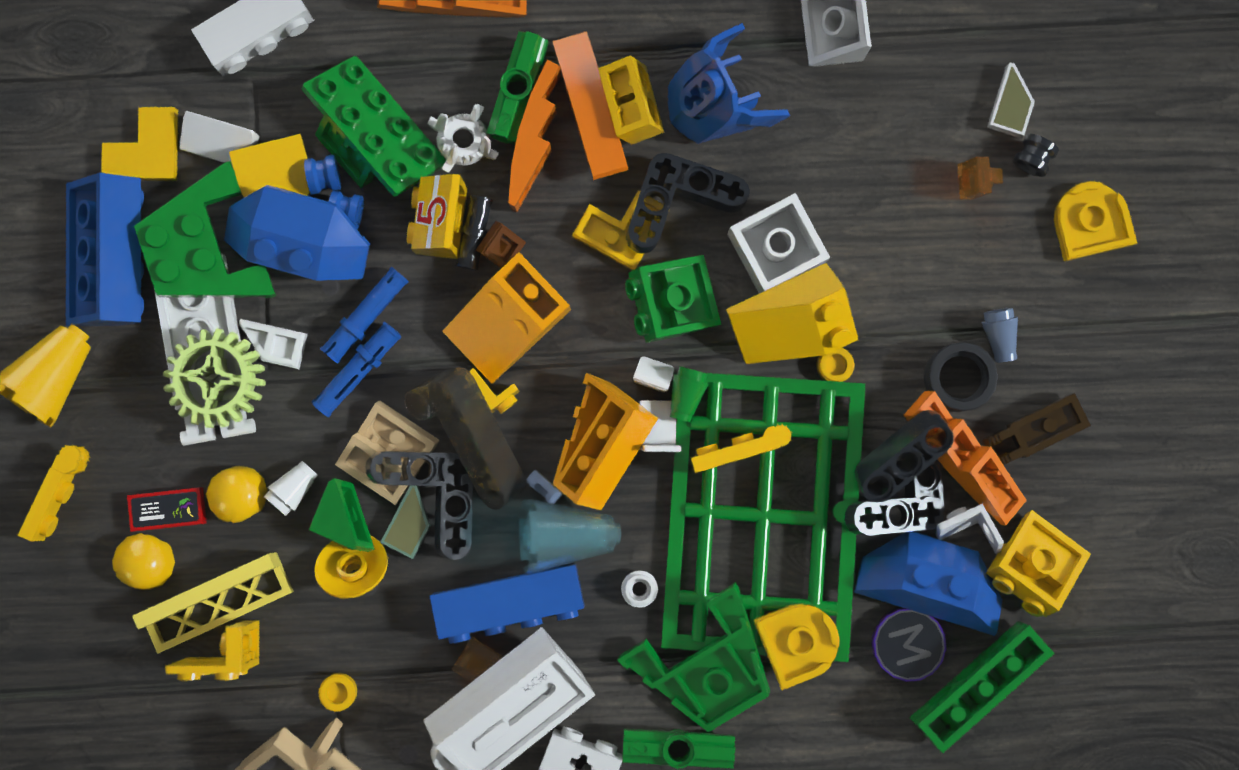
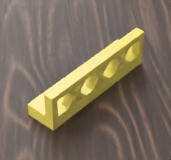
[132,552,294,654]

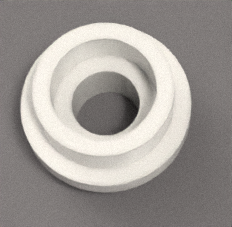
[621,570,658,608]

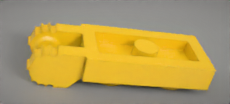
[691,424,792,473]
[18,445,90,541]

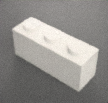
[191,0,314,75]

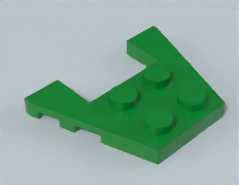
[134,161,276,298]
[617,583,770,732]

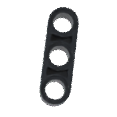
[854,410,954,503]

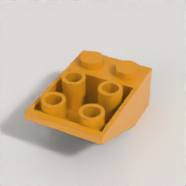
[442,252,571,384]

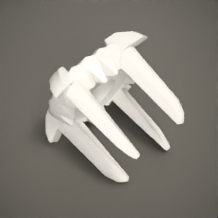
[428,104,499,173]

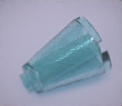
[519,499,621,573]

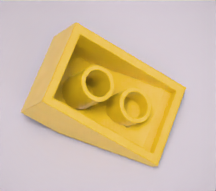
[726,263,859,364]

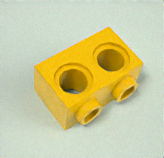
[598,55,664,144]

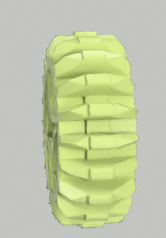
[163,328,266,428]

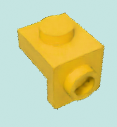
[462,368,520,414]

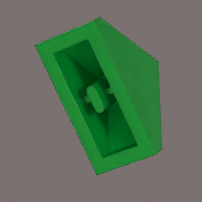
[309,478,375,552]

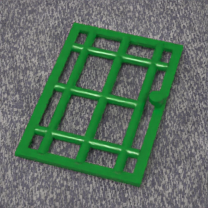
[661,373,866,662]

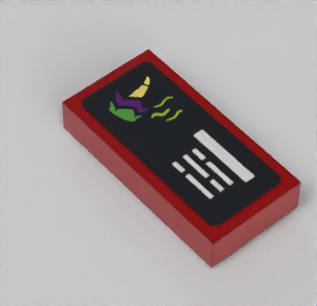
[127,487,206,532]

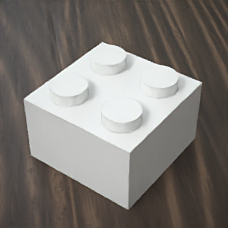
[727,193,830,294]

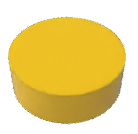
[817,348,854,382]
[319,673,357,712]

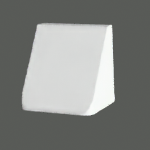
[633,357,674,393]

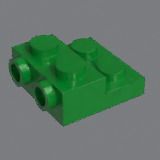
[625,255,721,343]

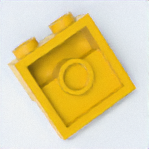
[986,510,1091,617]

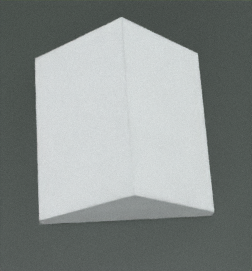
[801,0,871,67]

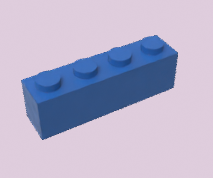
[430,563,585,644]

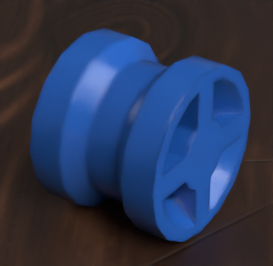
[304,154,341,195]
[328,190,364,230]

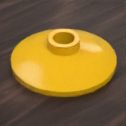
[315,536,388,599]

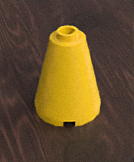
[0,324,91,428]

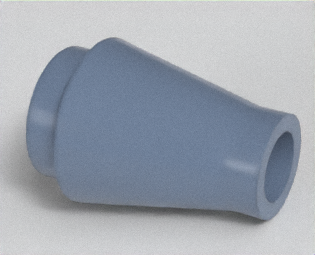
[981,308,1018,363]

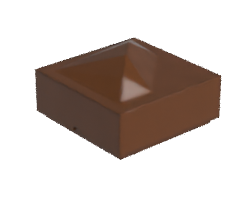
[476,221,526,269]

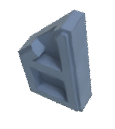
[526,470,563,504]

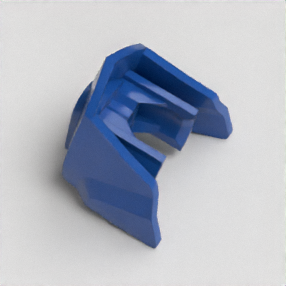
[668,23,790,144]

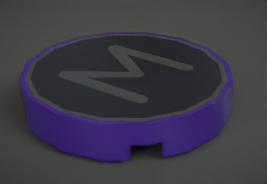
[871,608,946,682]

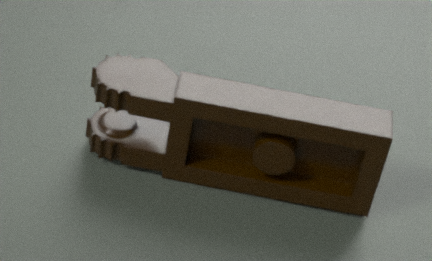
[982,393,1091,465]

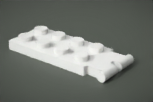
[154,254,256,446]

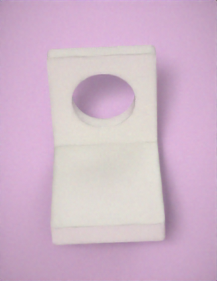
[639,400,681,452]
[936,504,1004,554]

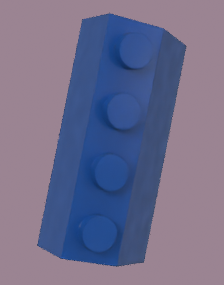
[66,173,144,326]

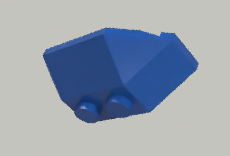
[224,185,370,281]
[854,531,1003,636]

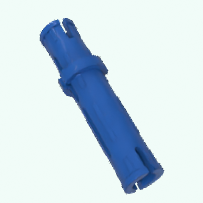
[320,267,409,364]
[311,321,402,417]

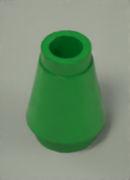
[670,366,709,422]

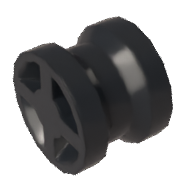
[1013,134,1059,177]

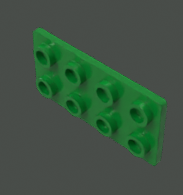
[302,56,446,197]

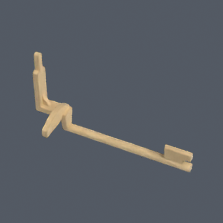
[234,718,361,770]

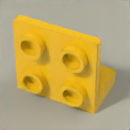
[166,620,259,680]

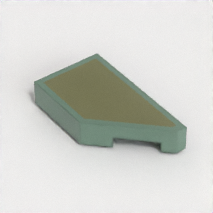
[380,486,431,559]

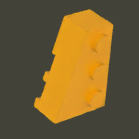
[553,373,658,510]

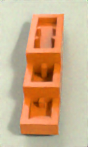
[377,0,527,17]
[552,31,628,180]
[508,59,561,212]
[904,391,1027,525]

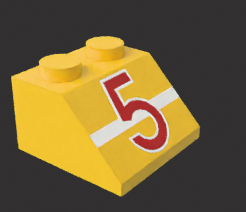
[407,174,467,259]

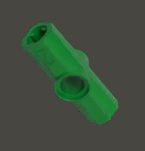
[486,31,549,145]
[622,729,735,769]

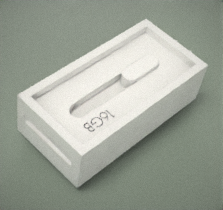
[424,627,595,770]

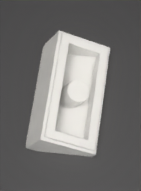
[179,111,260,163]

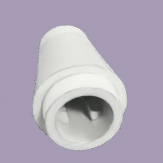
[264,461,318,516]

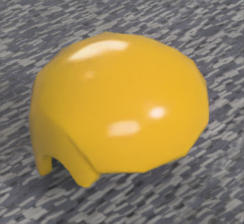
[206,466,268,523]
[112,533,175,590]

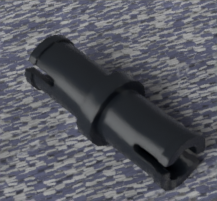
[456,195,493,271]

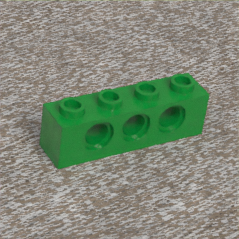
[910,621,1055,753]

